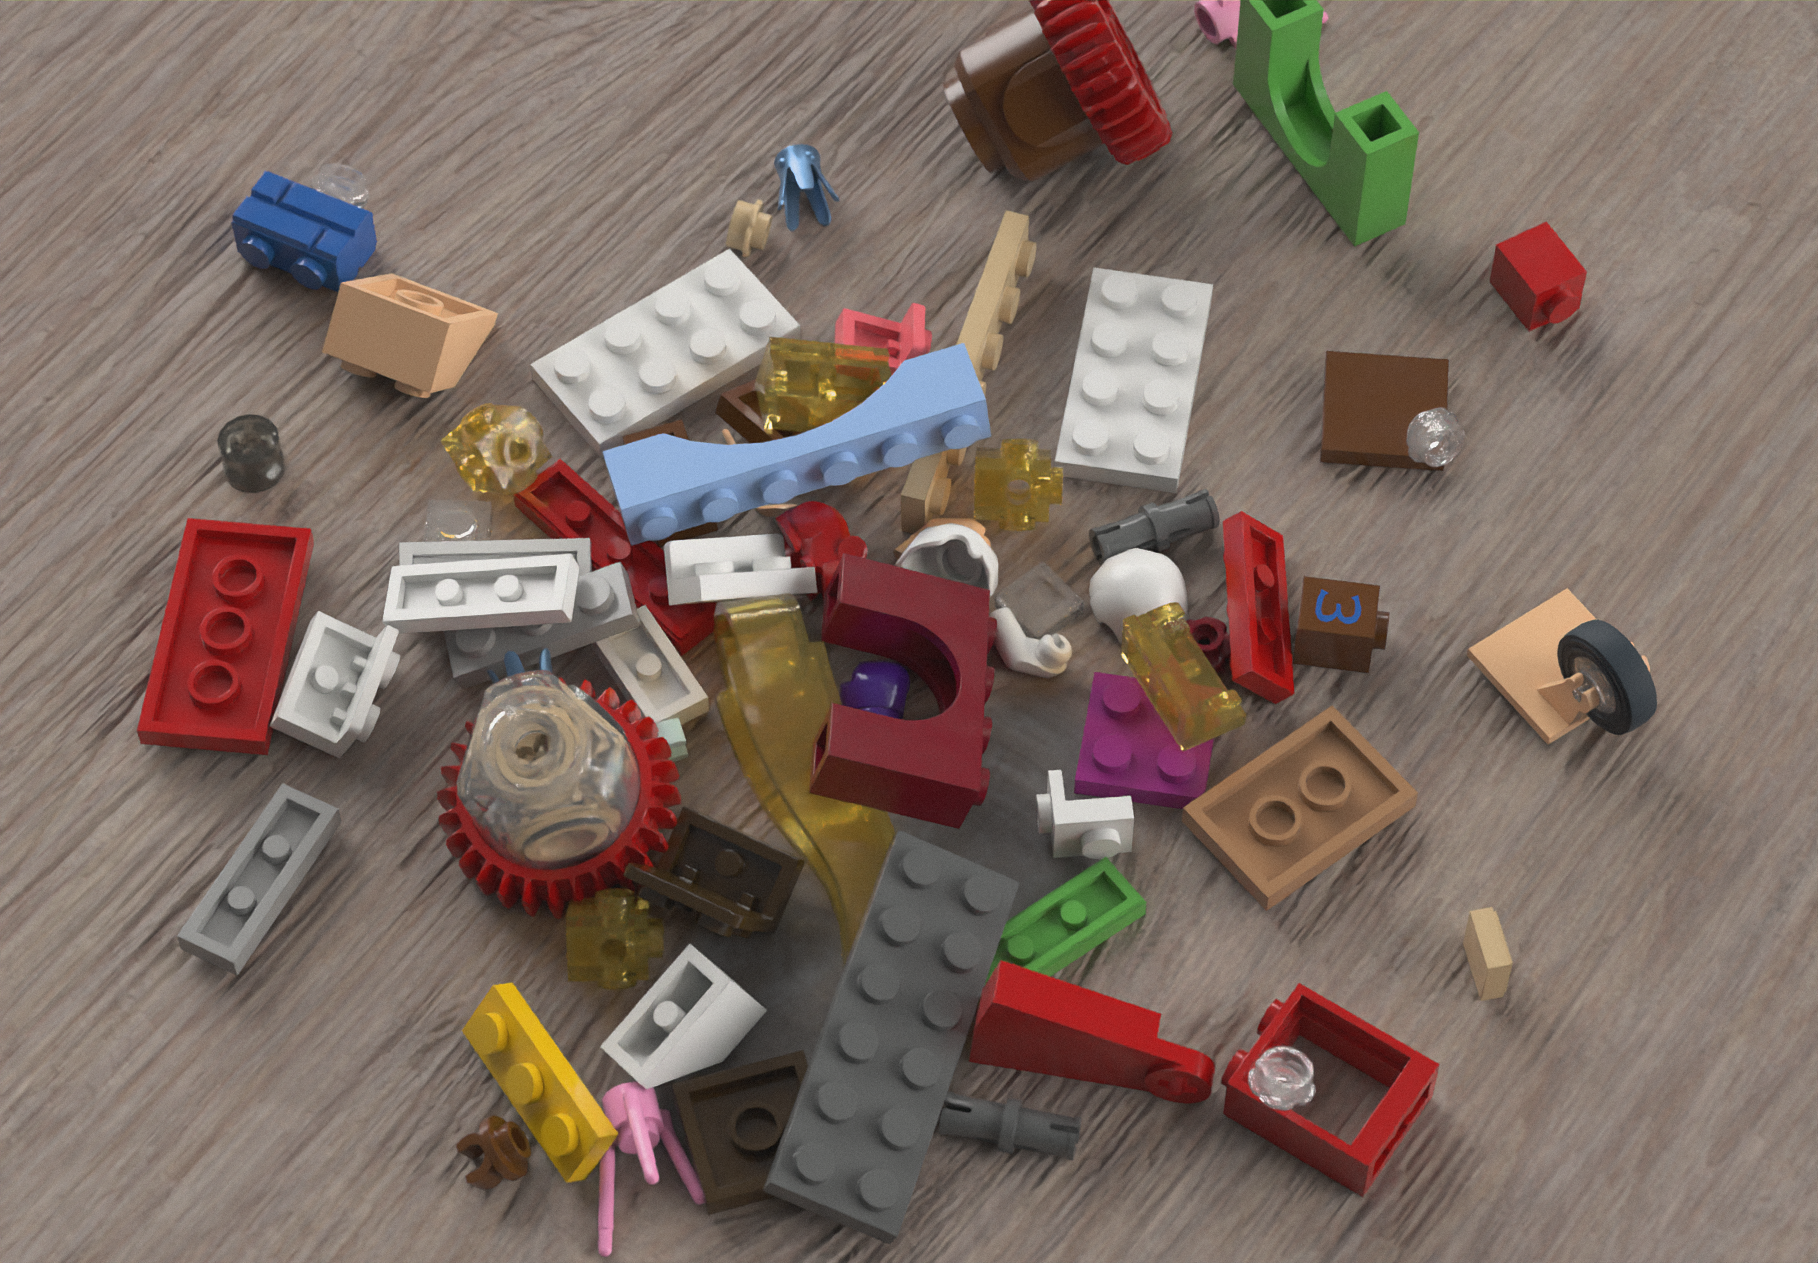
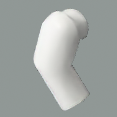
[989,608,1072,678]

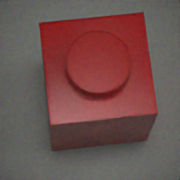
[1489,221,1587,332]

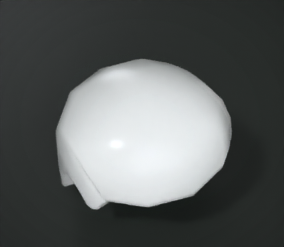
[896,523,998,597]
[1089,548,1188,647]

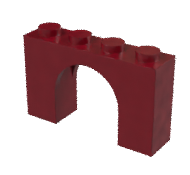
[809,553,997,829]

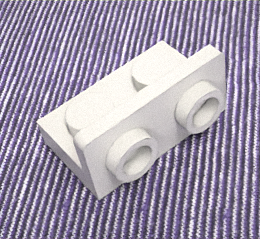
[664,534,817,605]

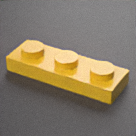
[462,982,619,1183]

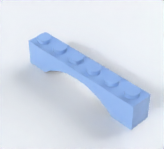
[602,343,991,546]

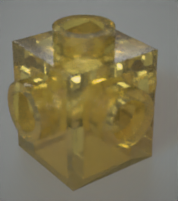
[440,403,552,495]
[973,438,1063,531]
[566,888,664,990]

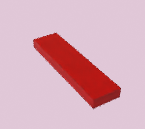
[513,459,728,657]

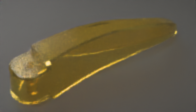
[714,593,896,970]

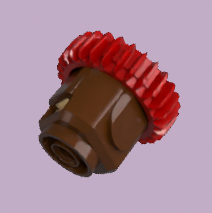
[943,0,1173,182]

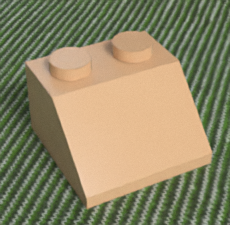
[322,273,498,398]

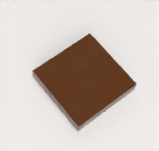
[1320,351,1449,471]

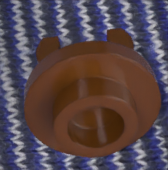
[456,1115,531,1190]

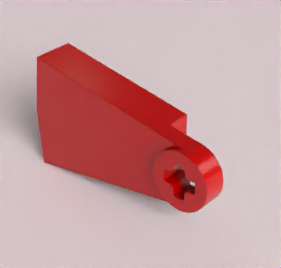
[969,960,1216,1104]

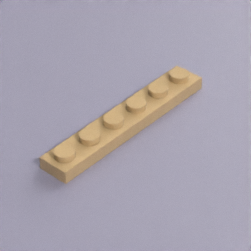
[901,211,1037,534]

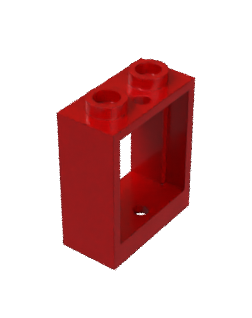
[1221,983,1440,1197]

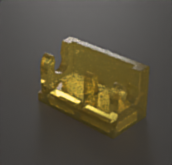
[755,337,892,432]
[1121,602,1246,751]

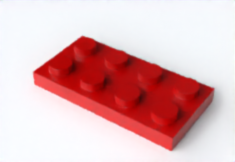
[137,518,314,755]

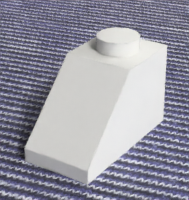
[600,944,767,1089]

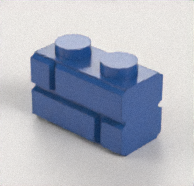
[231,171,377,292]

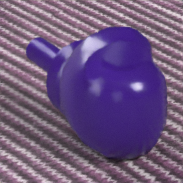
[839,660,910,719]

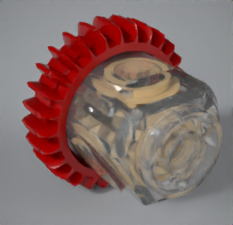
[437,670,681,919]

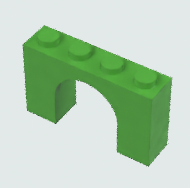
[1233,0,1419,247]

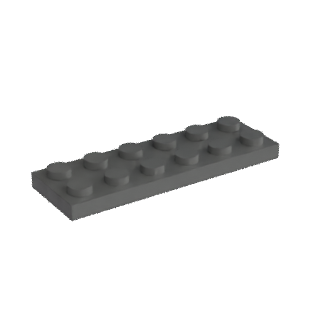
[763,829,1020,1245]

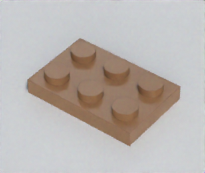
[1182,705,1418,911]

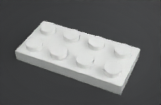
[530,249,801,458]
[1054,268,1213,493]

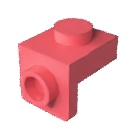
[834,303,932,382]

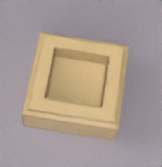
[1463,907,1513,1001]

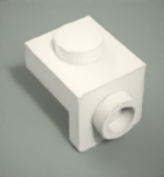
[1036,770,1134,859]

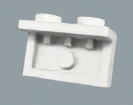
[270,611,400,758]

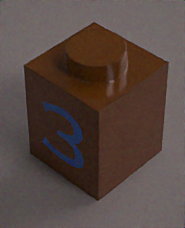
[1293,576,1390,673]

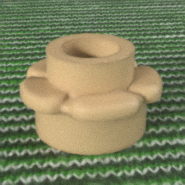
[726,199,772,258]

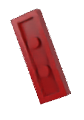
[1223,511,1295,704]

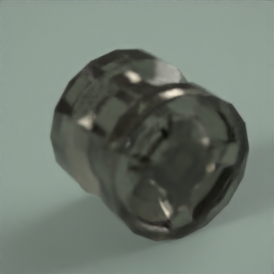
[217,414,286,493]

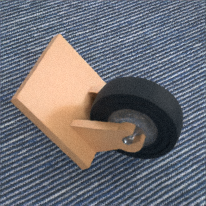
[1467,588,1657,745]

